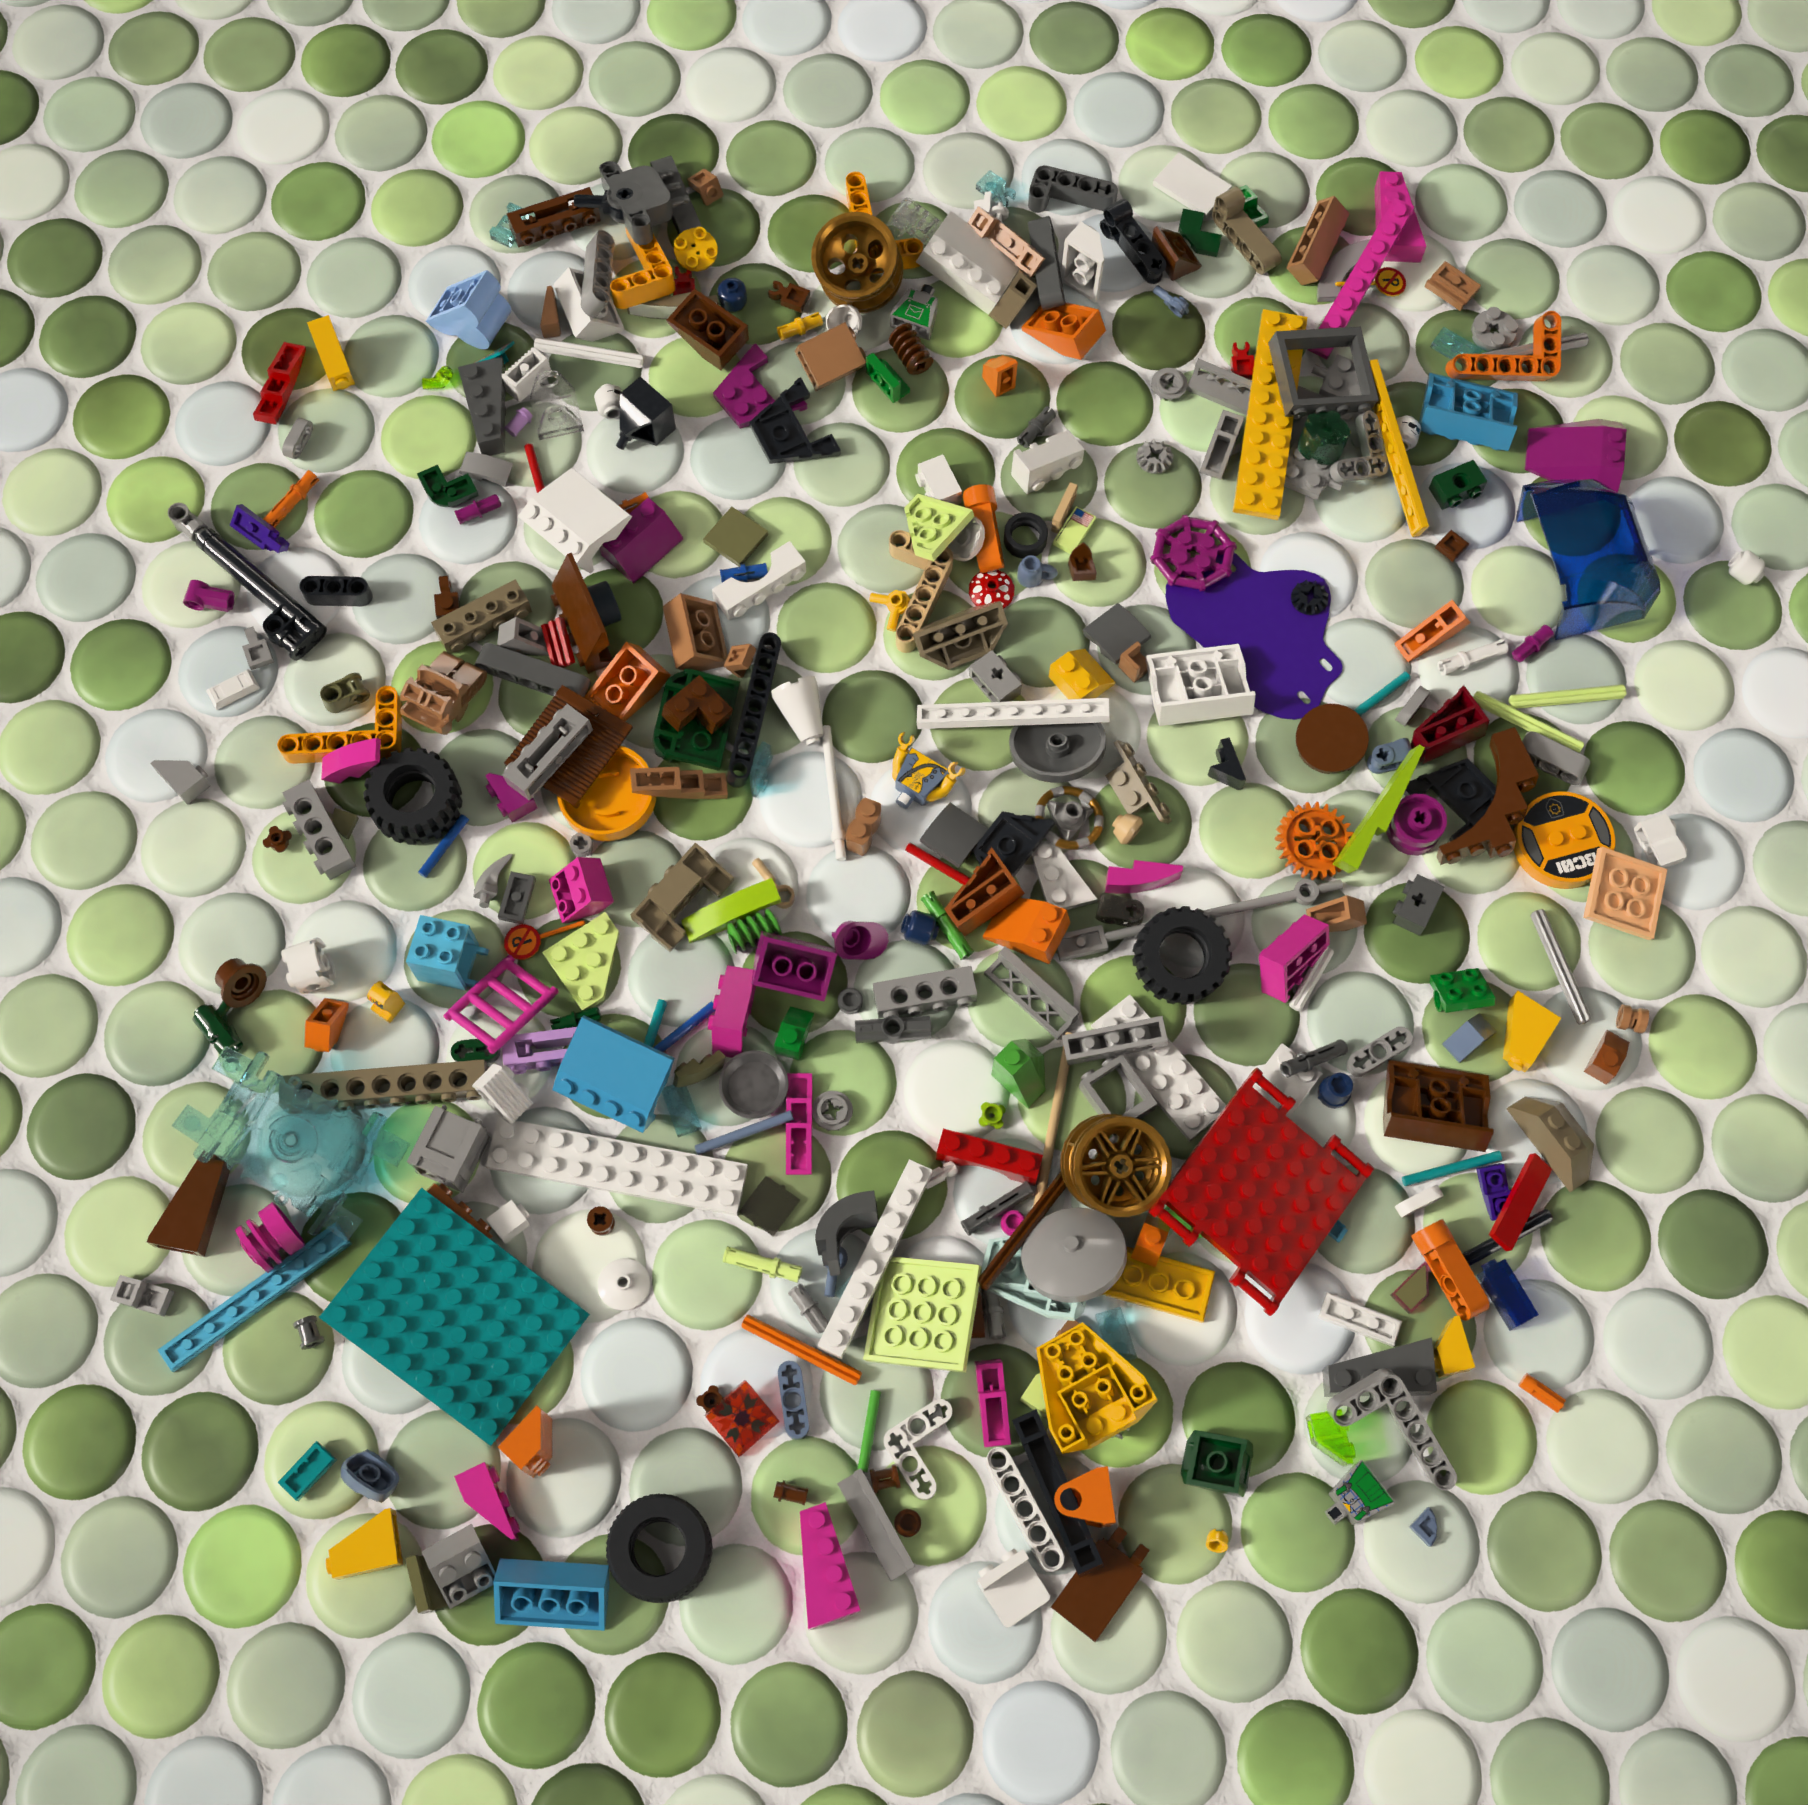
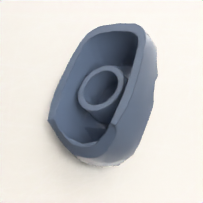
[341,1449,400,1503]

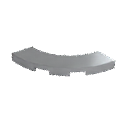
[1317,239,1370,302]

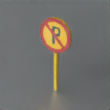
[1335,267,1406,297]

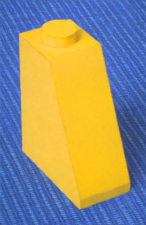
[307,315,355,391]
[1503,991,1561,1072]
[326,1508,403,1580]

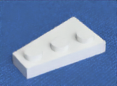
[1031,840,1097,910]

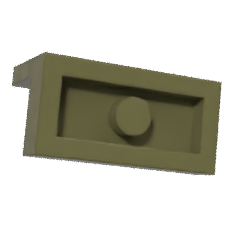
[405,1555,448,1614]

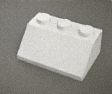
[1061,222,1104,303]
[553,267,624,342]

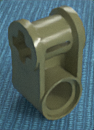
[320,673,370,713]

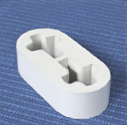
[1395,1185,1444,1218]

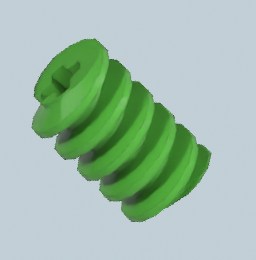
[727,908,782,954]

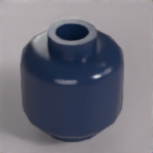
[718,278,747,312]
[901,910,939,946]

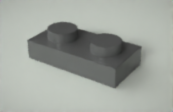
[498,871,536,925]

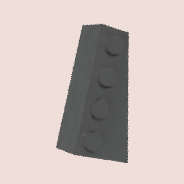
[1322,1337,1437,1397]

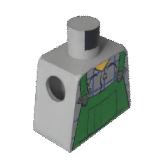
[1325,1460,1395,1525]

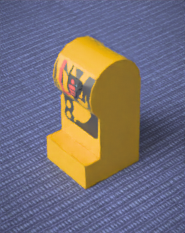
[367,981,405,1023]

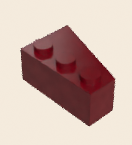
[1411,685,1490,764]

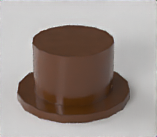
[215,958,267,1008]

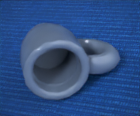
[1017,555,1058,588]

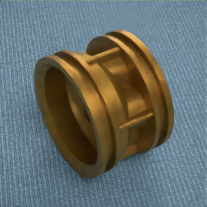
[811,212,904,313]

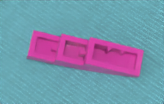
[786,1073,812,1175]

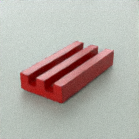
[541,617,576,668]

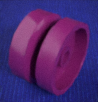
[1387,794,1447,856]

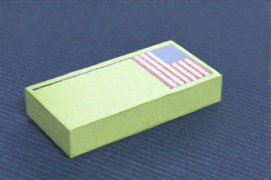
[1053,506,1096,554]

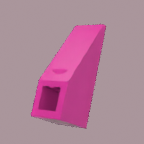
[454,1462,520,1542]

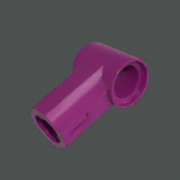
[183,580,235,612]

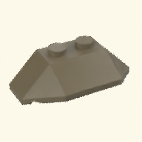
[913,601,1008,670]
[1507,1097,1594,1192]

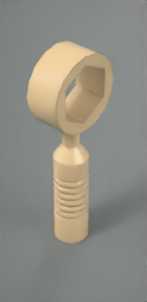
[752,858,795,909]

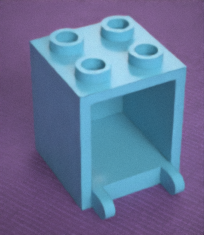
[406,915,489,991]

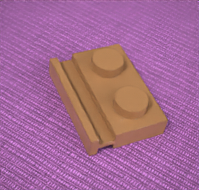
[1424,261,1481,311]

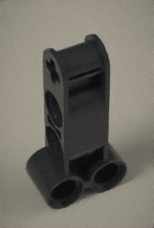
[1100,199,1166,284]

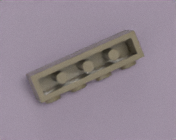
[431,579,532,654]

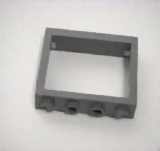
[1268,326,1379,418]

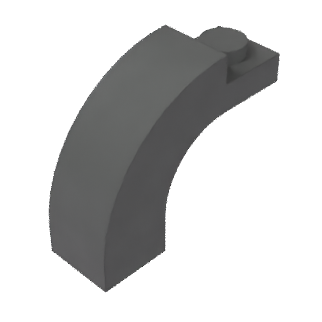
[815,1190,879,1276]

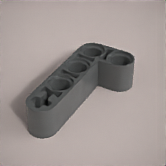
[1028,165,1118,213]

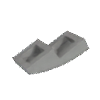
[459,452,513,487]
[110,1275,174,1317]

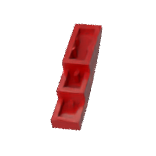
[253,342,306,425]

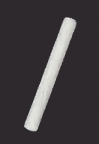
[534,337,644,368]

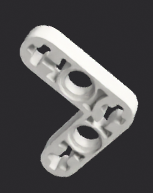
[884,1399,952,1500]

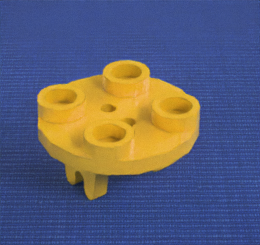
[674,227,718,272]

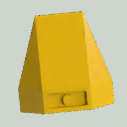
[1036,1322,1158,1454]

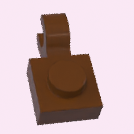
[434,575,460,619]

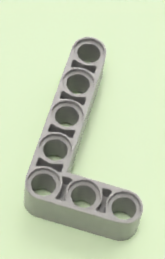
[1327,1368,1457,1490]

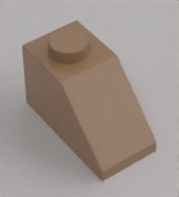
[1306,895,1367,932]

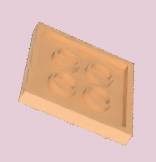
[1583,847,1668,940]

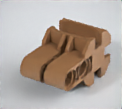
[400,651,487,735]

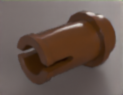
[773,1480,809,1506]

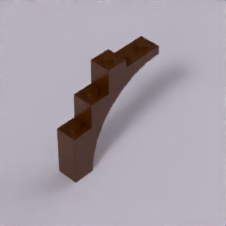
[1437,727,1539,865]

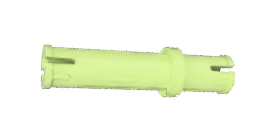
[723,1246,802,1283]

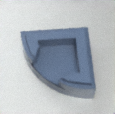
[1409,1507,1437,1547]

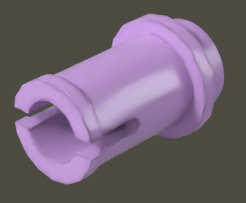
[504,407,533,437]

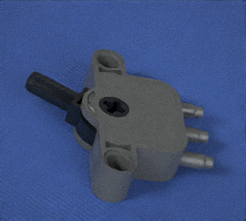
[574,161,690,245]

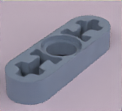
[778,1361,809,1440]

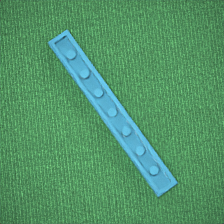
[158,1222,352,1372]

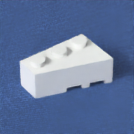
[1011,430,1084,495]

